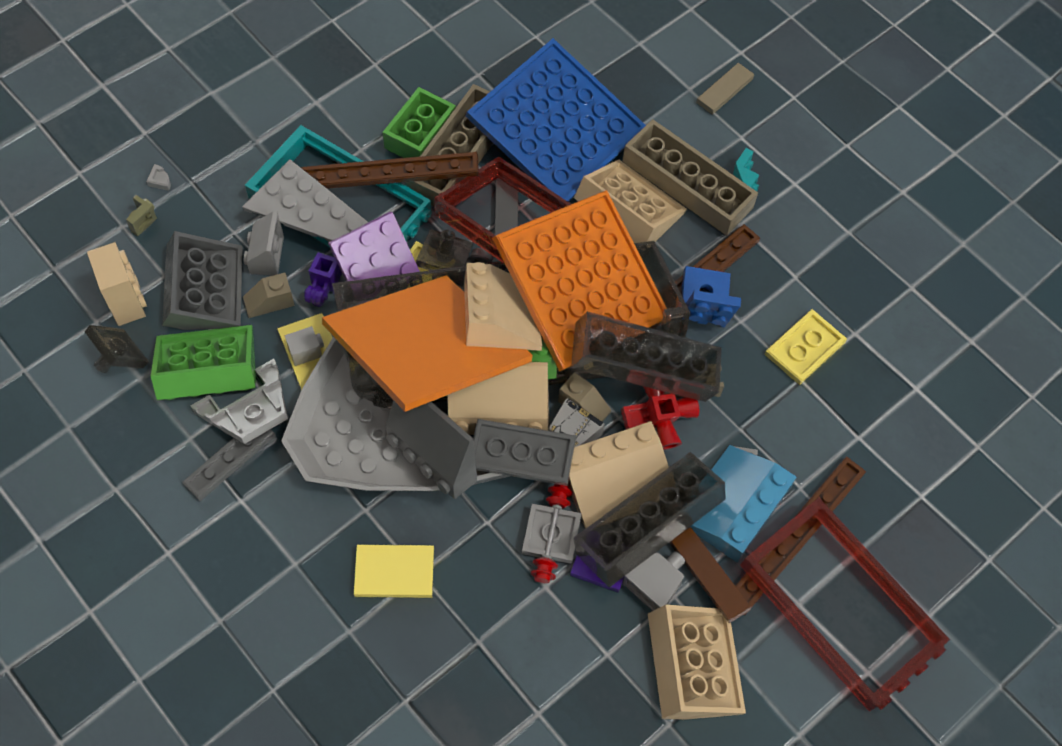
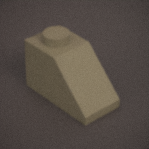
[243,273,295,318]
[558,372,611,422]

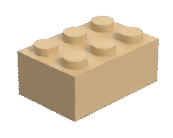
[87,242,147,326]

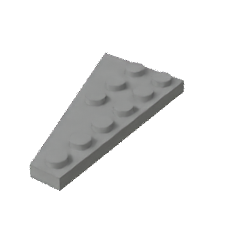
[242,160,368,242]

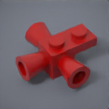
[621,373,700,450]

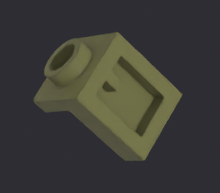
[126,195,157,236]

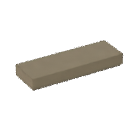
[696,63,754,115]

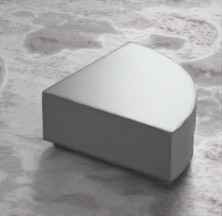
[146,164,171,191]

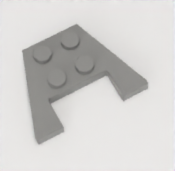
[190,359,288,444]

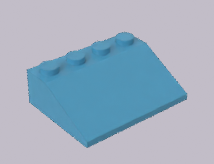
[675,445,797,563]

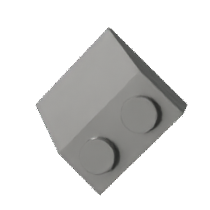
[244,211,284,275]

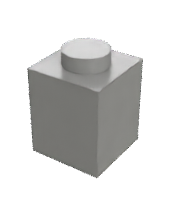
[284,326,324,366]

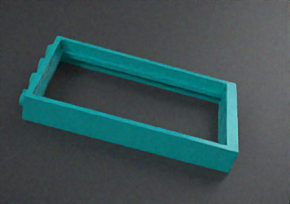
[245,125,432,247]

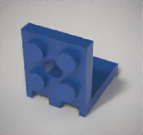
[679,266,741,327]

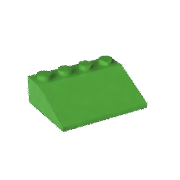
[151,325,256,400]

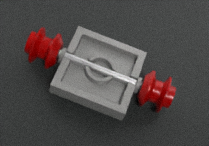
[522,484,582,583]

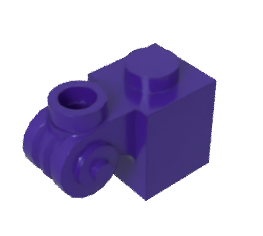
[304,252,342,307]

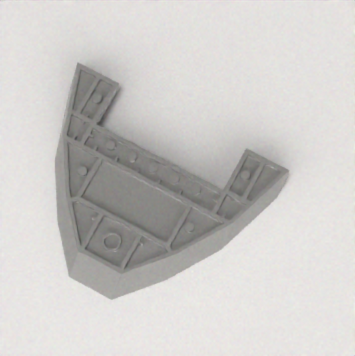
[281,276,510,491]

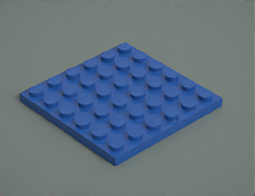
[465,38,646,207]

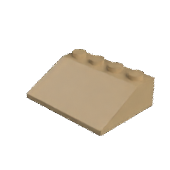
[574,160,687,249]
[464,262,542,351]
[448,362,549,435]
[567,421,678,529]
[648,605,746,720]

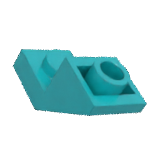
[733,148,759,191]

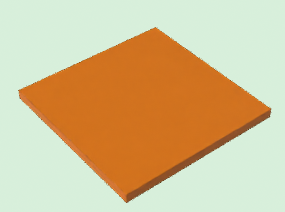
[492,190,671,371]
[322,275,532,412]

